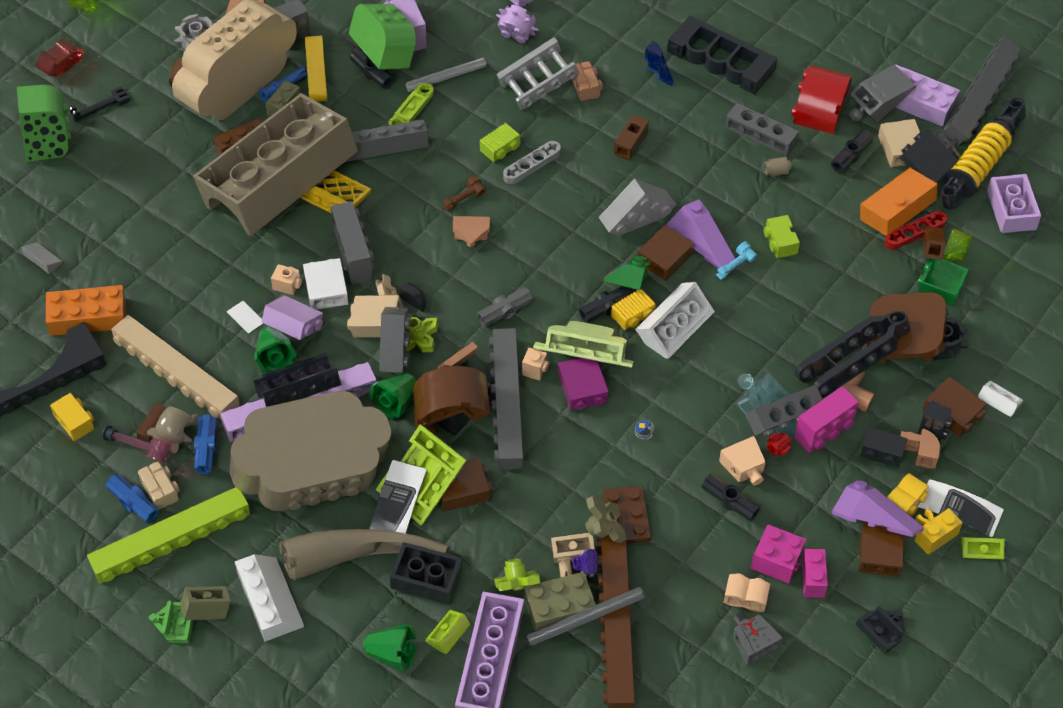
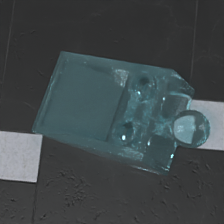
[736,373,803,437]

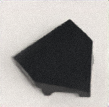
[856,606,904,654]

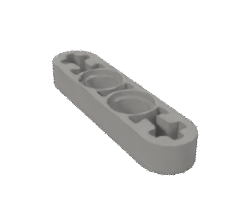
[503,141,561,185]

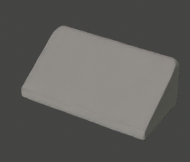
[22,243,63,274]

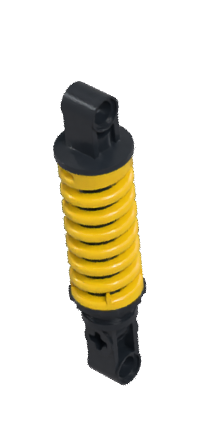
[941,97,1026,209]

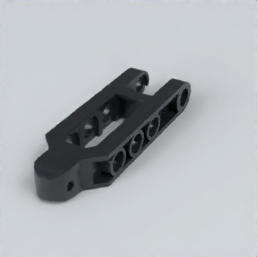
[795,311,910,398]

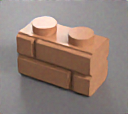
[572,61,603,101]

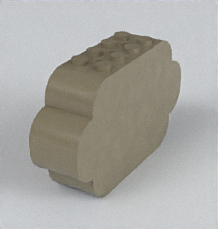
[230,391,391,511]

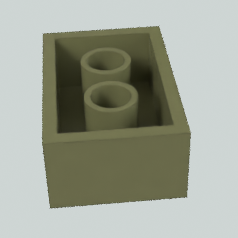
[524,572,595,631]

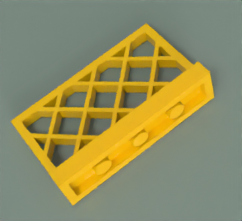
[300,171,371,214]

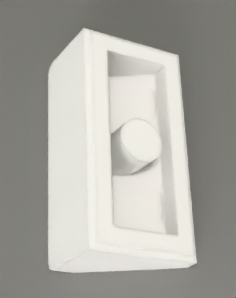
[978,381,1023,417]

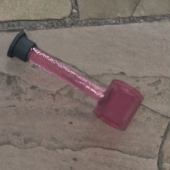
[102,425,171,463]

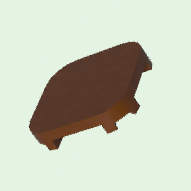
[867,292,949,364]

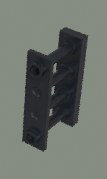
[252,353,342,407]

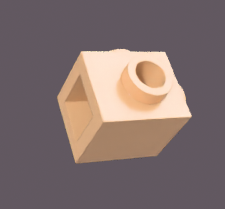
[271,264,302,295]
[522,348,549,381]

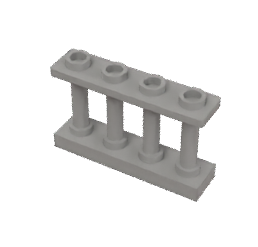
[496,37,579,110]

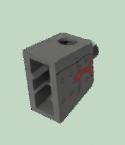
[733,612,782,665]

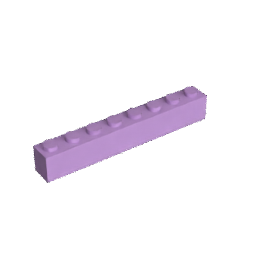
[220,362,376,442]

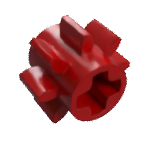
[767,431,791,457]

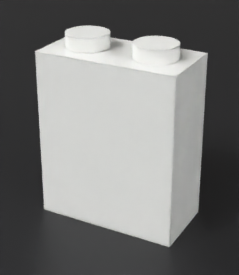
[303,258,348,310]

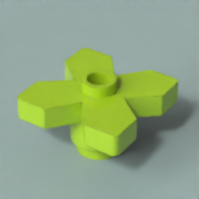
[407,317,439,352]
[494,559,540,591]

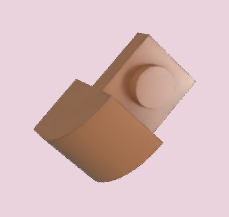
[900,429,940,469]

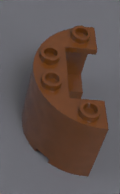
[413,365,490,435]

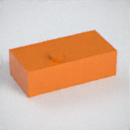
[860,168,938,236]

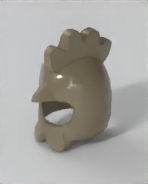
[147,406,198,454]

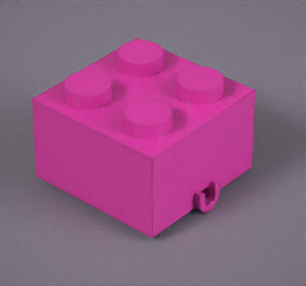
[750,525,806,584]

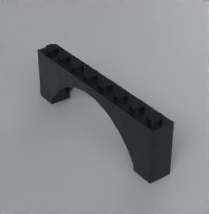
[0,322,107,416]

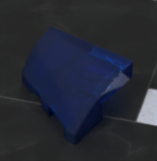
[645,40,674,86]

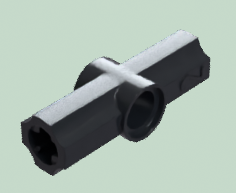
[350,47,394,89]
[830,129,874,173]
[579,286,633,323]
[701,473,761,521]

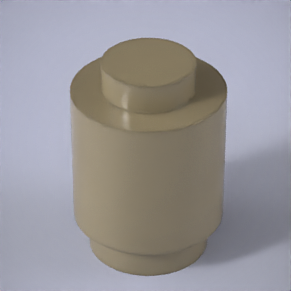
[764,157,791,177]

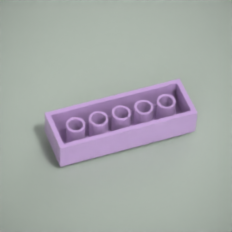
[455,592,524,708]

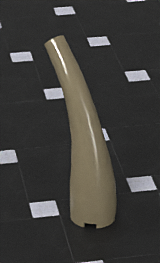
[279,529,449,581]

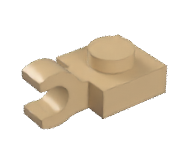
[376,274,397,296]

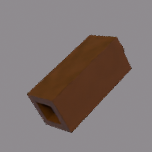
[614,115,649,161]
[922,226,946,260]

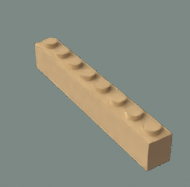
[112,315,240,420]

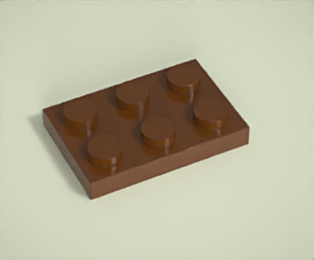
[602,486,651,544]

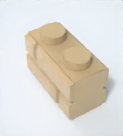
[138,461,180,510]

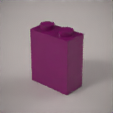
[558,358,608,411]

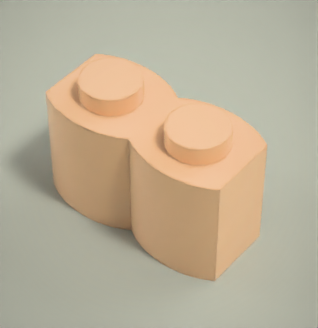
[723,573,770,612]

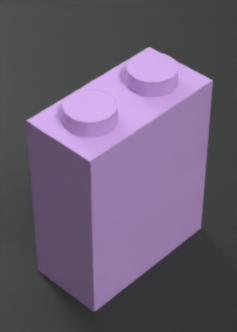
[261,295,323,340]

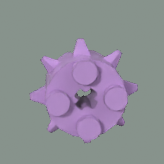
[496,5,539,44]

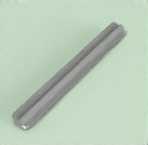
[405,58,486,92]

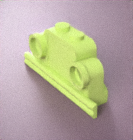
[533,321,634,368]

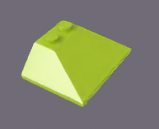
[376,424,467,526]

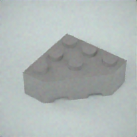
[599,179,676,236]

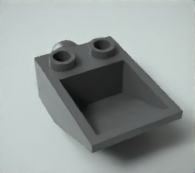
[850,64,916,123]

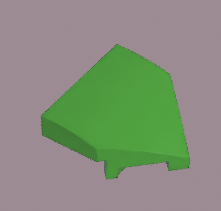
[148,600,194,644]

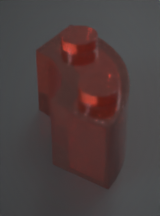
[34,38,85,76]

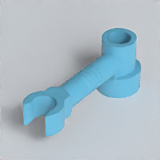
[716,241,758,280]

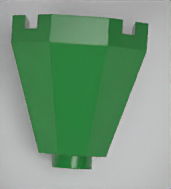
[254,326,297,372]
[370,373,417,419]
[363,624,416,671]

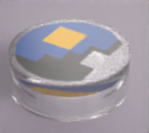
[634,420,654,440]

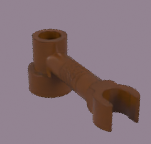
[443,175,486,211]

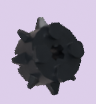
[932,317,969,360]

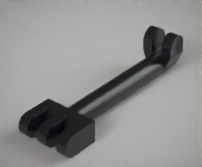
[69,87,130,121]

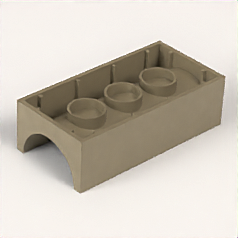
[193,93,358,236]

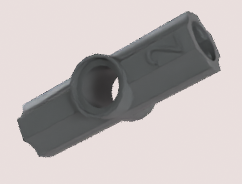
[477,287,533,327]

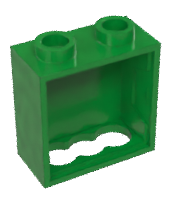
[917,259,969,307]

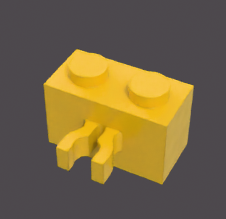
[914,508,963,555]

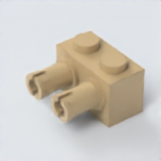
[551,533,595,578]

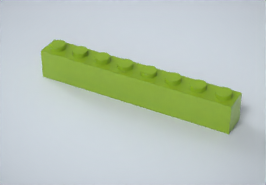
[87,487,250,584]

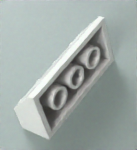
[635,282,715,359]
[235,554,304,642]

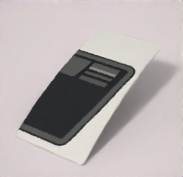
[370,460,426,533]
[917,480,1003,537]

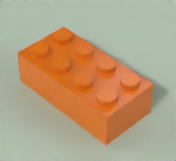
[46,285,126,336]

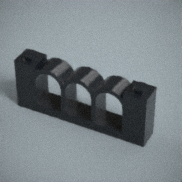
[667,15,778,95]

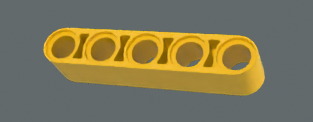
[305,35,327,102]

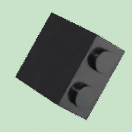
[899,130,958,183]

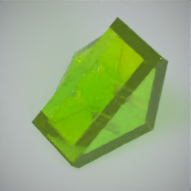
[943,228,973,263]

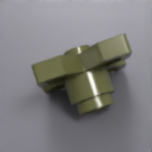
[586,496,627,544]

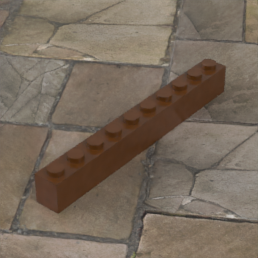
[596,510,634,708]

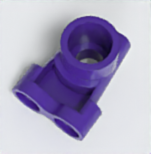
[573,549,598,575]

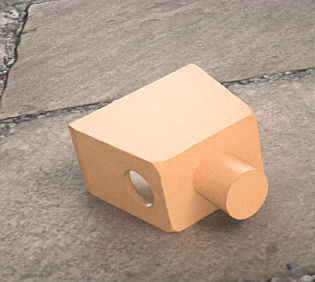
[719,436,765,486]

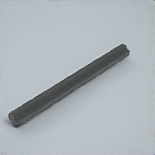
[527,587,645,645]

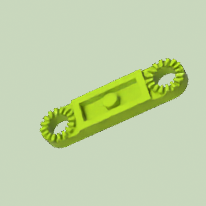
[388,83,434,126]

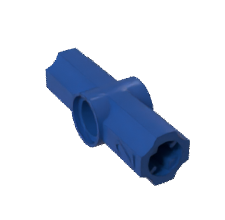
[194,415,217,474]
[106,474,160,523]

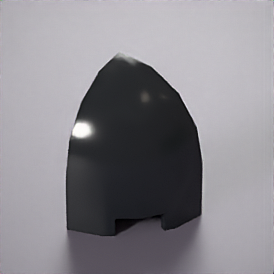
[399,282,427,312]

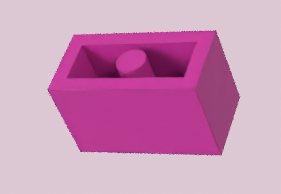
[802,549,828,598]

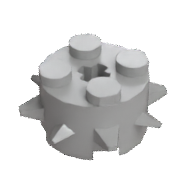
[174,14,212,50]

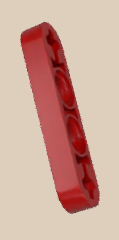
[885,211,947,250]

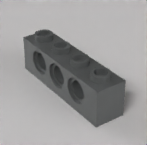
[725,103,799,156]
[745,385,823,436]

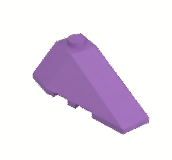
[667,199,735,269]
[832,481,924,537]

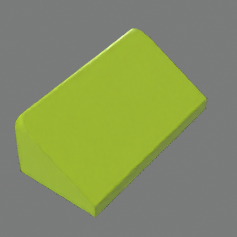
[961,537,1005,559]
[425,610,470,654]

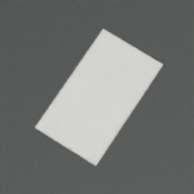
[227,301,263,333]

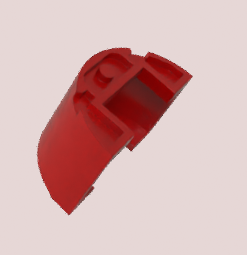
[791,65,852,134]

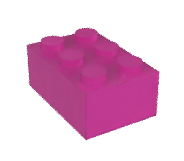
[794,386,859,453]

